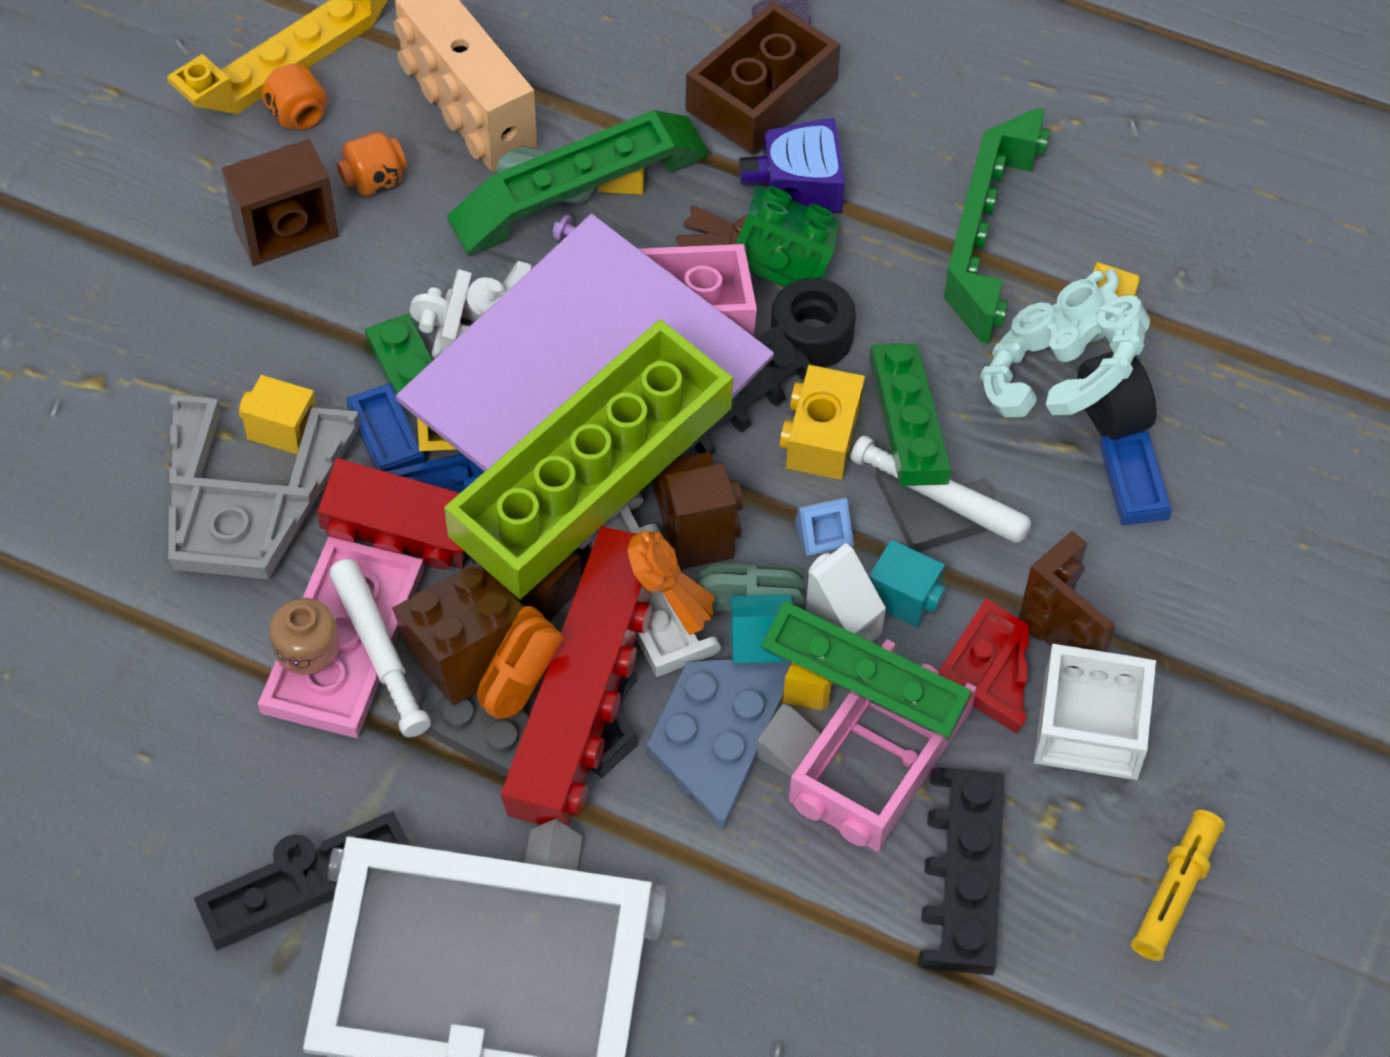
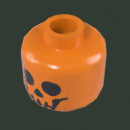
[261,64,328,130]
[336,131,407,197]

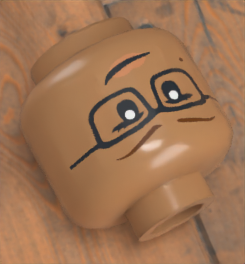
[269,598,340,675]

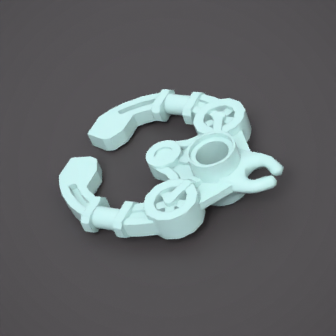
[980,269,1150,418]

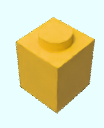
[239,375,317,454]

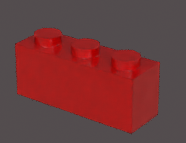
[317,458,467,570]

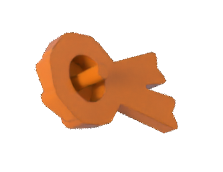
[628,530,715,635]

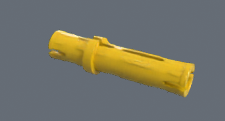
[1131,810,1225,961]

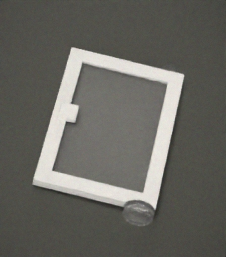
[303,836,668,1057]

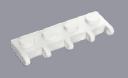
[588,492,721,678]

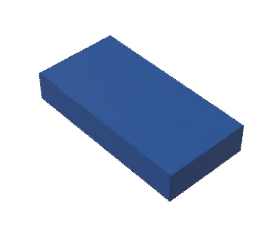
[346,383,425,472]
[1099,431,1172,525]

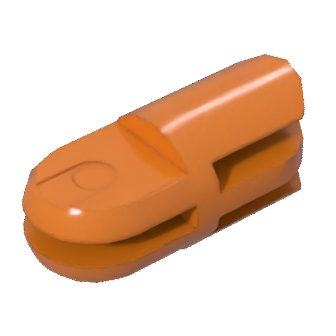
[477,606,564,719]

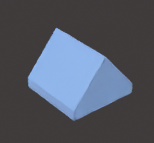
[795,497,854,556]

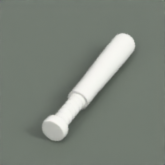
[851,435,1031,543]
[330,558,431,737]

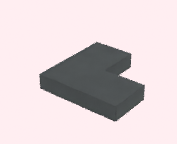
[875,467,996,552]

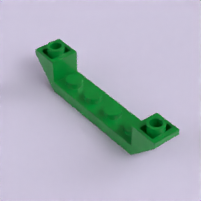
[944,108,1050,344]
[447,110,709,256]

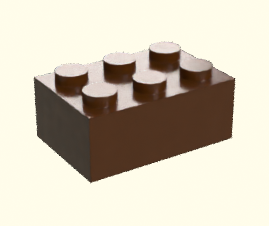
[686,1,841,155]

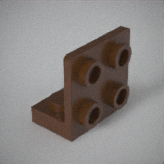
[1019,531,1115,672]

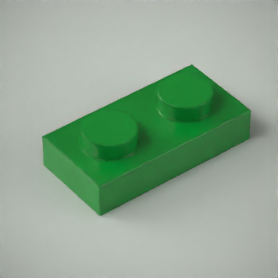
[365,313,433,408]

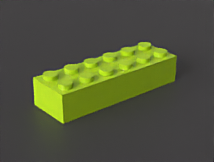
[444,319,733,599]

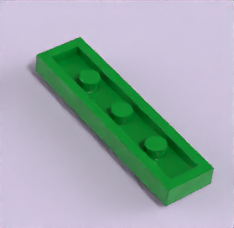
[869,343,951,486]
[761,600,972,741]

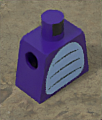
[739,118,845,213]

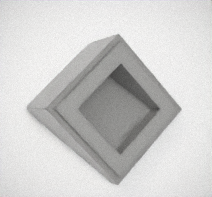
[757,703,821,777]

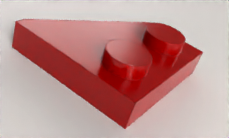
[938,598,1029,734]

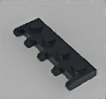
[677,322,811,458]
[918,767,1004,976]

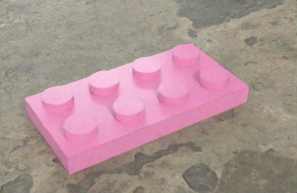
[258,536,424,739]

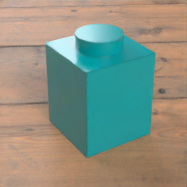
[868,539,948,628]
[731,594,793,663]

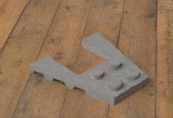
[168,394,361,579]

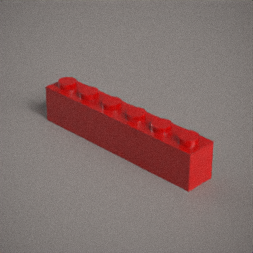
[500,526,652,827]

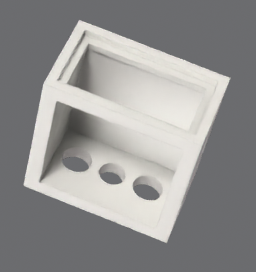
[1034,644,1156,780]

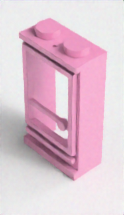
[789,639,977,852]

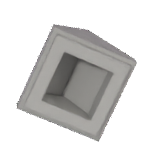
[524,819,583,871]

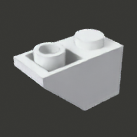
[806,543,886,642]

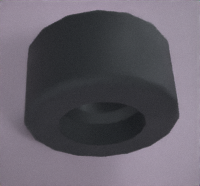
[771,278,856,368]
[1077,351,1157,440]

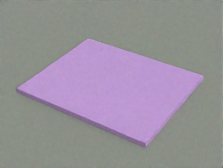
[396,213,774,549]

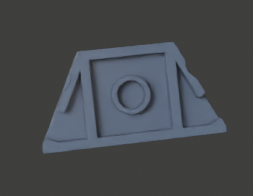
[647,659,791,830]

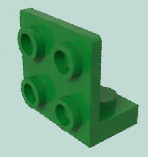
[735,186,839,287]

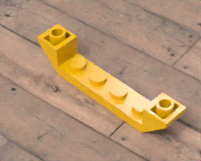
[167,0,388,114]

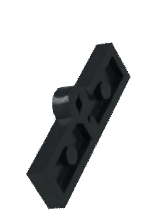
[193,811,410,951]

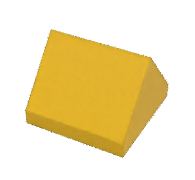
[783,664,832,710]

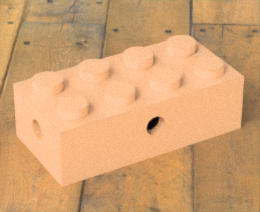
[393,0,538,173]

